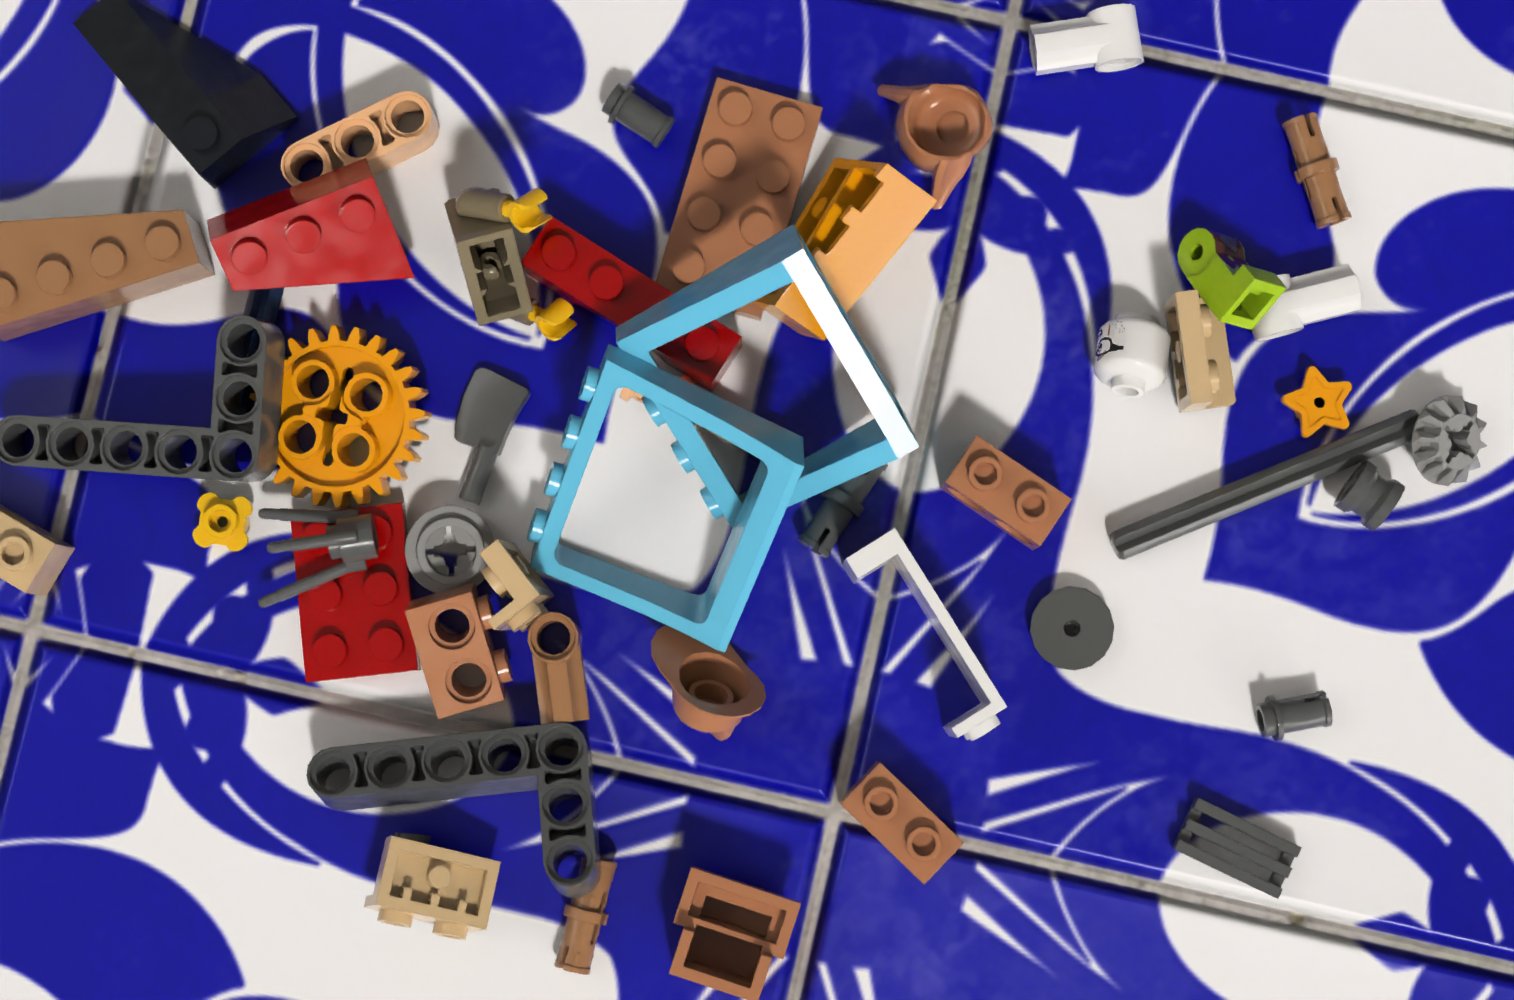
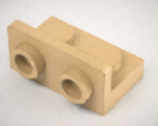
[1164,289,1236,413]
[479,539,554,632]
[364,835,501,940]

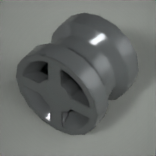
[1334,460,1405,531]

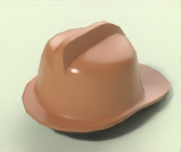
[651,625,766,741]

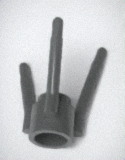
[258,508,379,608]

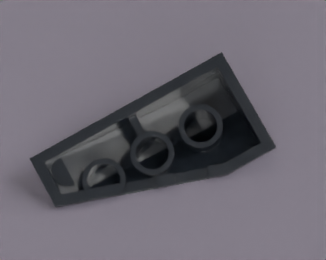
[73,0,299,189]

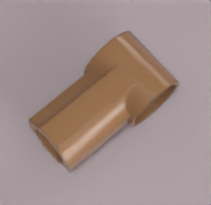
[527,612,590,725]

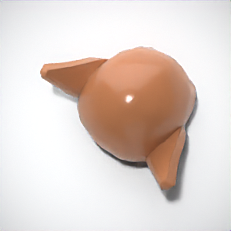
[877,83,993,210]

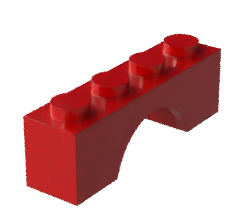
[521,216,742,393]

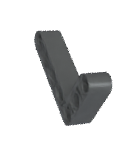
[0,315,285,482]
[306,723,601,898]

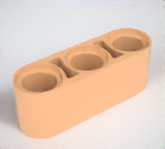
[280,91,440,187]

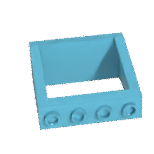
[616,224,919,528]

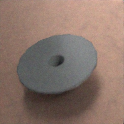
[1030,586,1114,671]

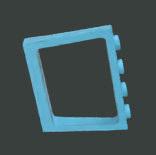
[527,344,805,652]

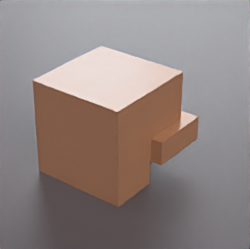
[669,866,801,1000]

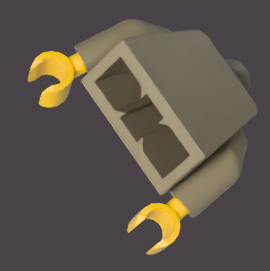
[444,187,577,341]

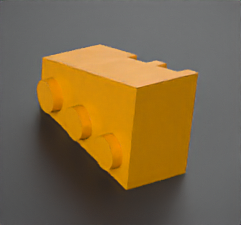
[753,158,937,341]

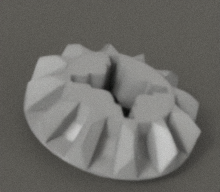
[1412,395,1487,486]
[404,505,494,593]

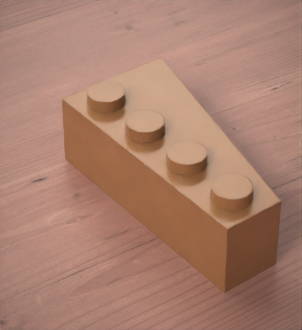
[0,210,215,341]

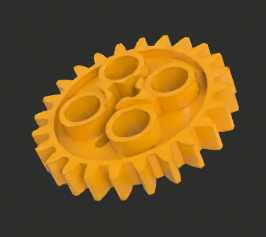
[249,325,431,508]

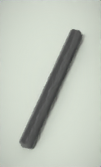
[1109,410,1419,560]

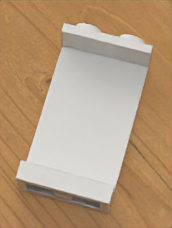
[842,528,1007,741]

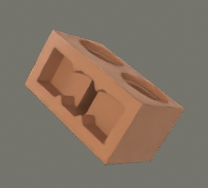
[940,436,1072,550]
[405,582,513,719]
[838,761,964,885]

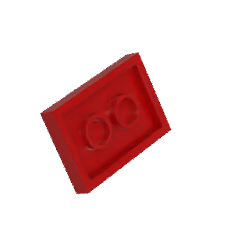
[291,502,421,683]

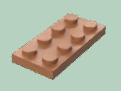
[656,77,823,321]

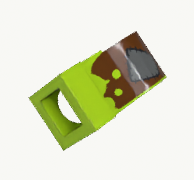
[1177,228,1287,330]

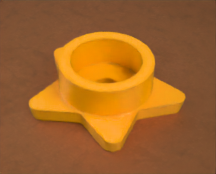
[1280,366,1352,438]

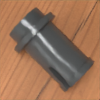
[601,83,676,148]
[1255,690,1333,741]

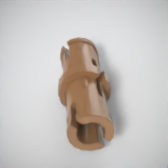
[1282,112,1352,229]
[554,856,618,975]

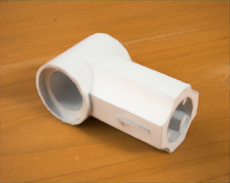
[1028,3,1144,76]
[1252,264,1361,342]

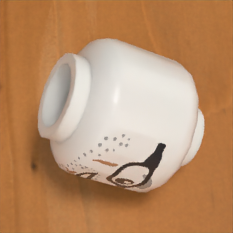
[1094,311,1171,399]

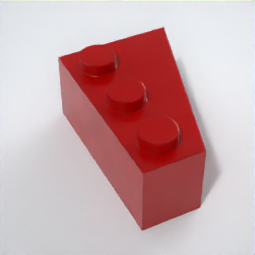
[207,158,415,291]

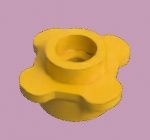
[192,492,253,552]

